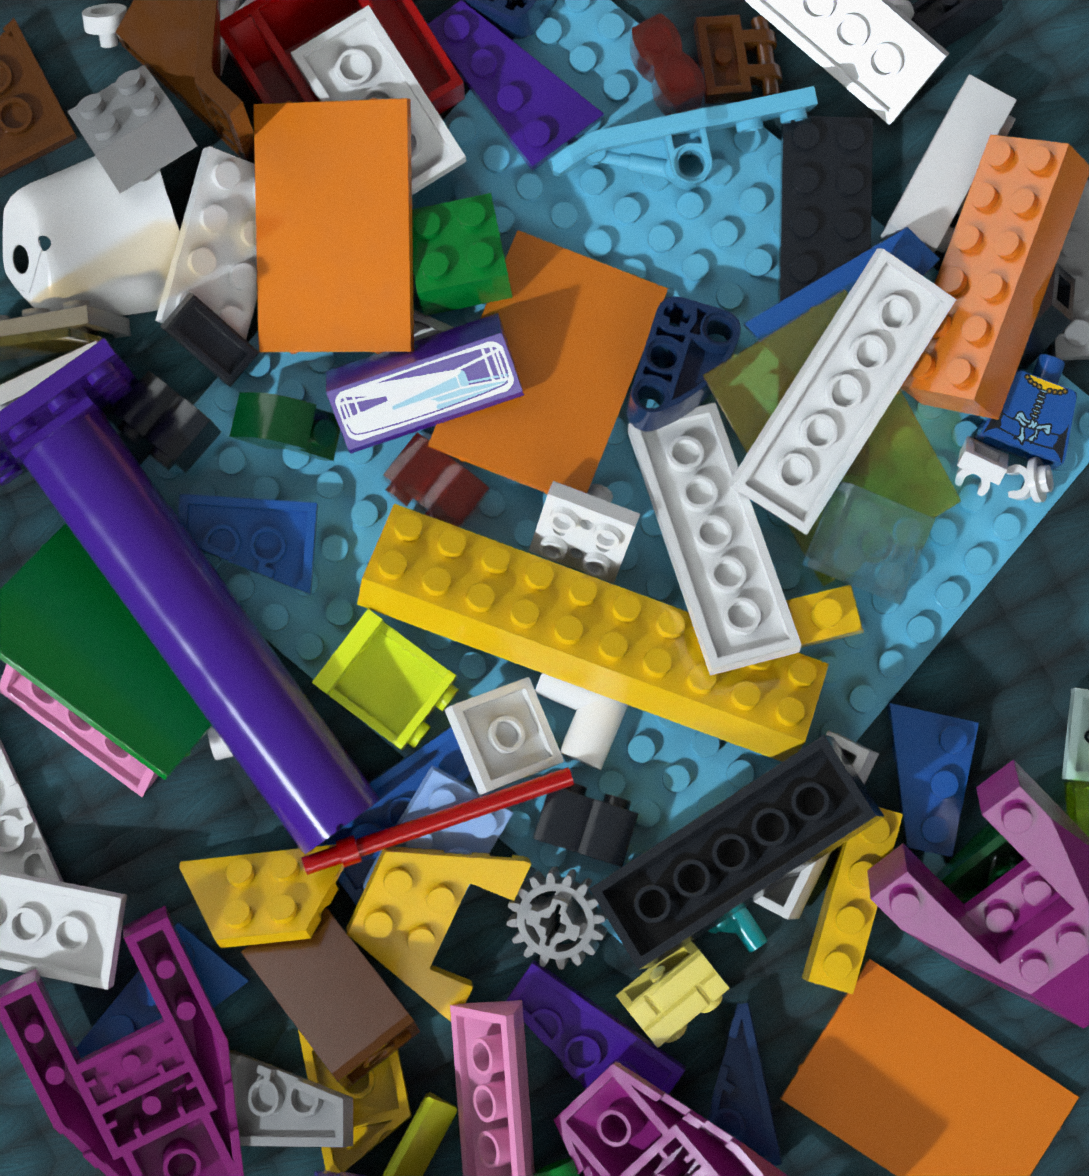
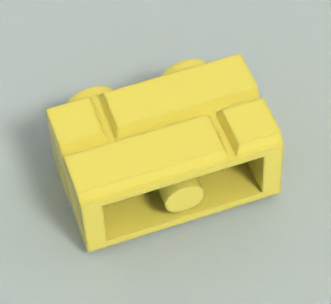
[616,942,730,1048]

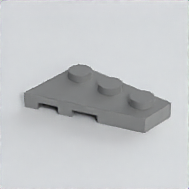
[0,300,131,350]
[229,1050,353,1147]

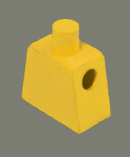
[786,585,864,648]

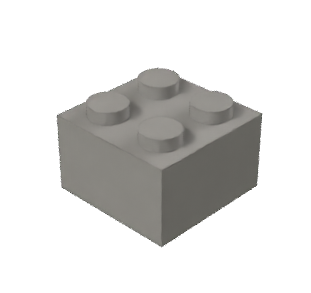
[67,65,197,193]

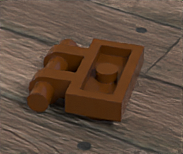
[694,15,783,104]

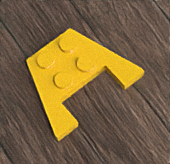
[346,846,531,1021]

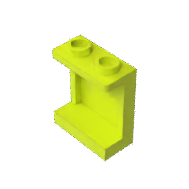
[312,609,459,751]

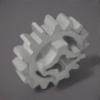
[507,866,608,969]

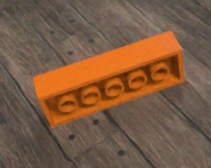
[900,134,1089,420]

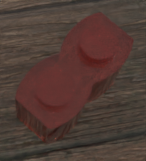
[629,13,705,116]
[383,432,489,528]

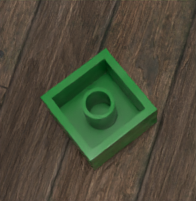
[412,193,513,316]

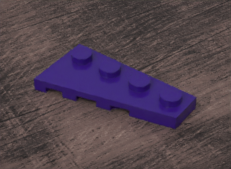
[427,0,604,171]
[506,960,686,1094]

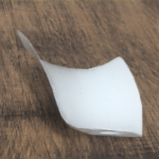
[3,156,180,316]

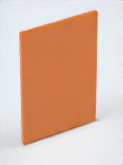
[254,98,414,354]
[428,230,668,495]
[780,959,1079,1176]

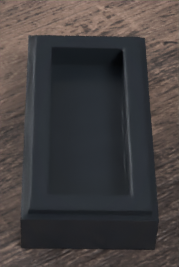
[160,292,260,387]

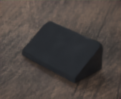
[911,0,1003,49]

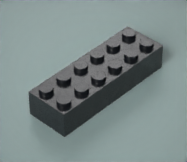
[590,735,885,970]

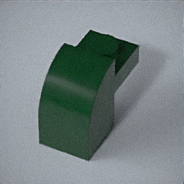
[229,392,340,461]

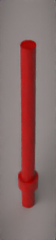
[301,767,574,875]

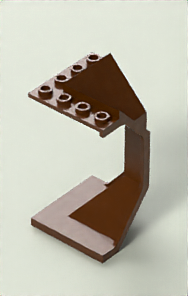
[116,0,255,163]

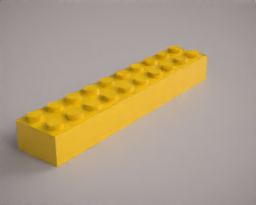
[357,503,829,762]

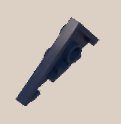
[707,1001,783,1166]

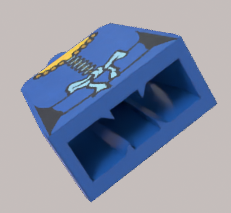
[974,354,1077,470]

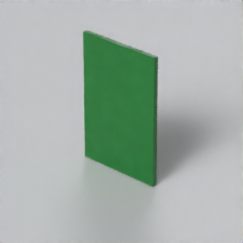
[0,523,212,780]

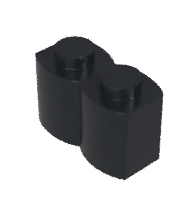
[113,371,221,473]
[532,783,639,867]

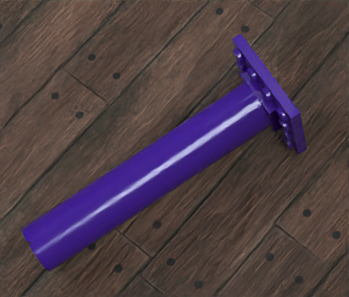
[0,338,380,854]

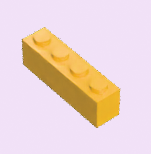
[802,807,903,994]

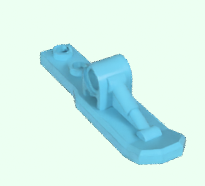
[550,86,818,189]

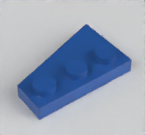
[178,494,318,596]
[887,703,979,857]

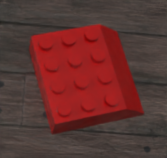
[220,0,465,114]

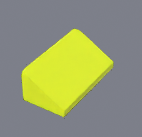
[382,1092,457,1176]

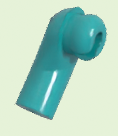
[708,907,768,953]

